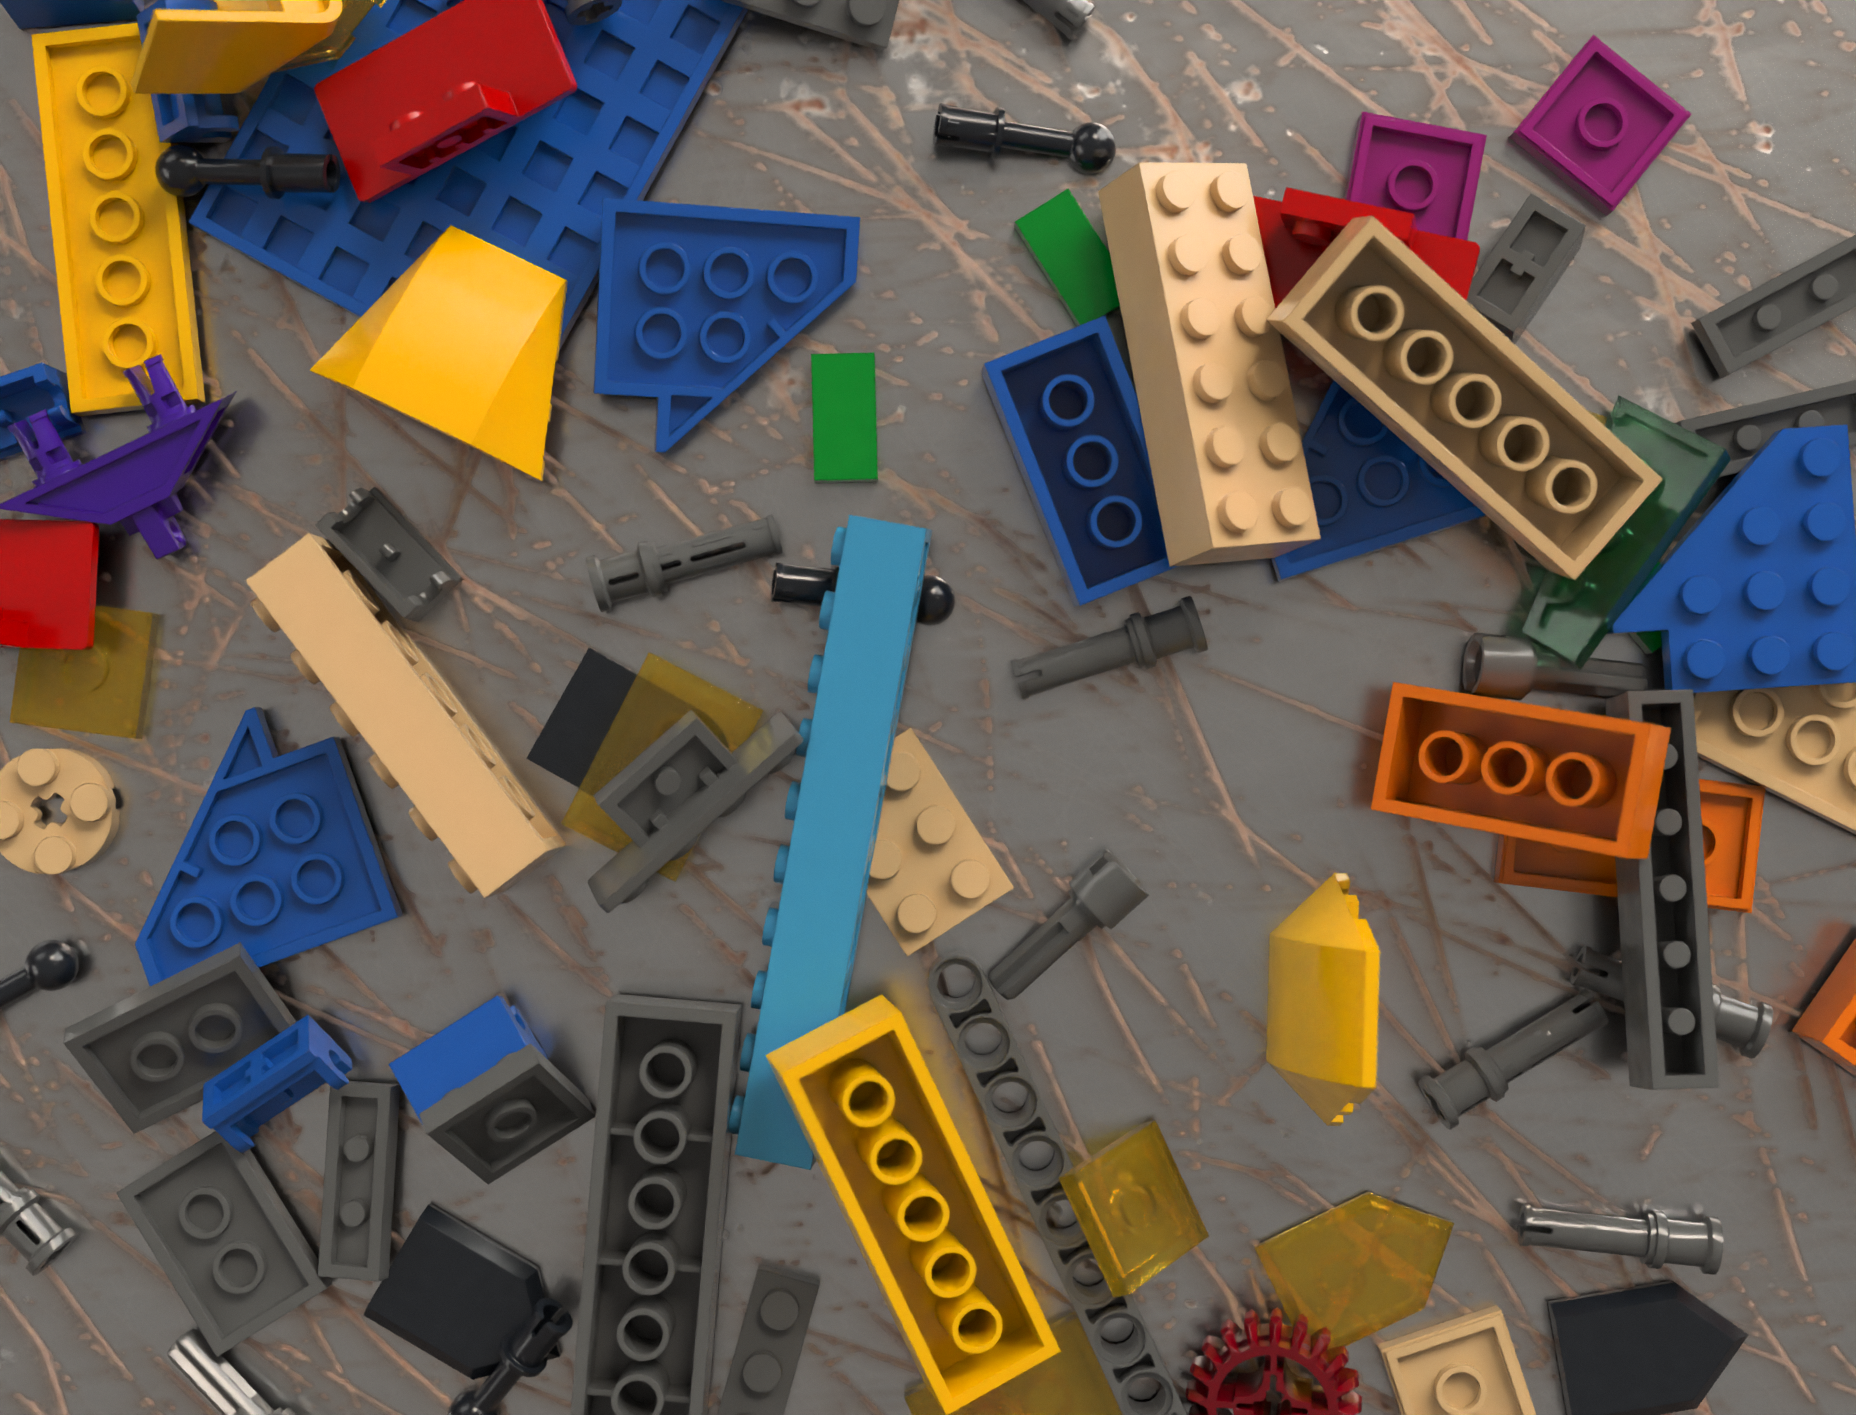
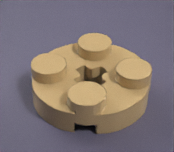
[0,749,120,874]

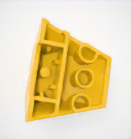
[310,225,568,481]
[1266,873,1380,1126]

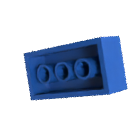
[981,316,1179,606]

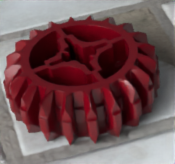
[1186,1307,1362,1415]

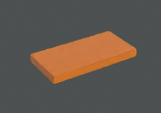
[1494,779,1765,913]

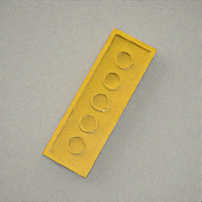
[31,23,205,416]

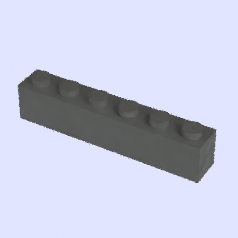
[1605,689,1719,1090]

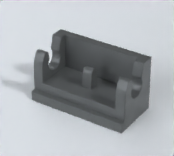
[1467,194,1586,345]
[315,487,464,622]

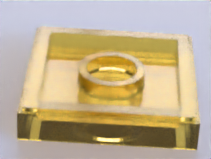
[9,606,159,739]
[1059,1120,1209,1297]

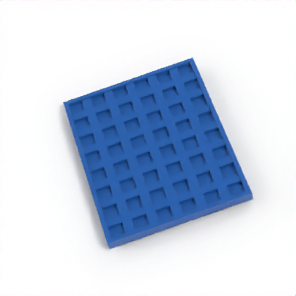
[189,0,748,351]

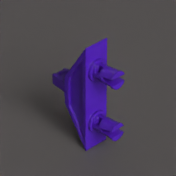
[0,354,237,559]

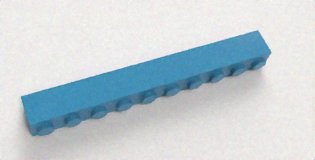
[729,515,932,1170]

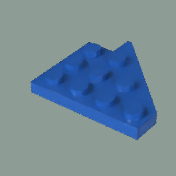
[593,198,860,452]
[1271,380,1487,582]
[1606,424,1856,693]
[135,707,403,986]

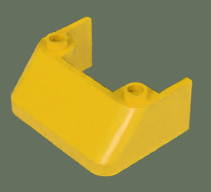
[131,0,342,94]

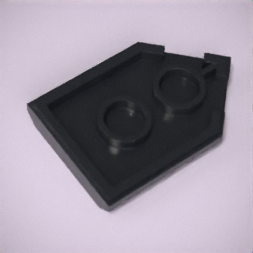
[363,1203,561,1380]
[1548,1280,1748,1415]

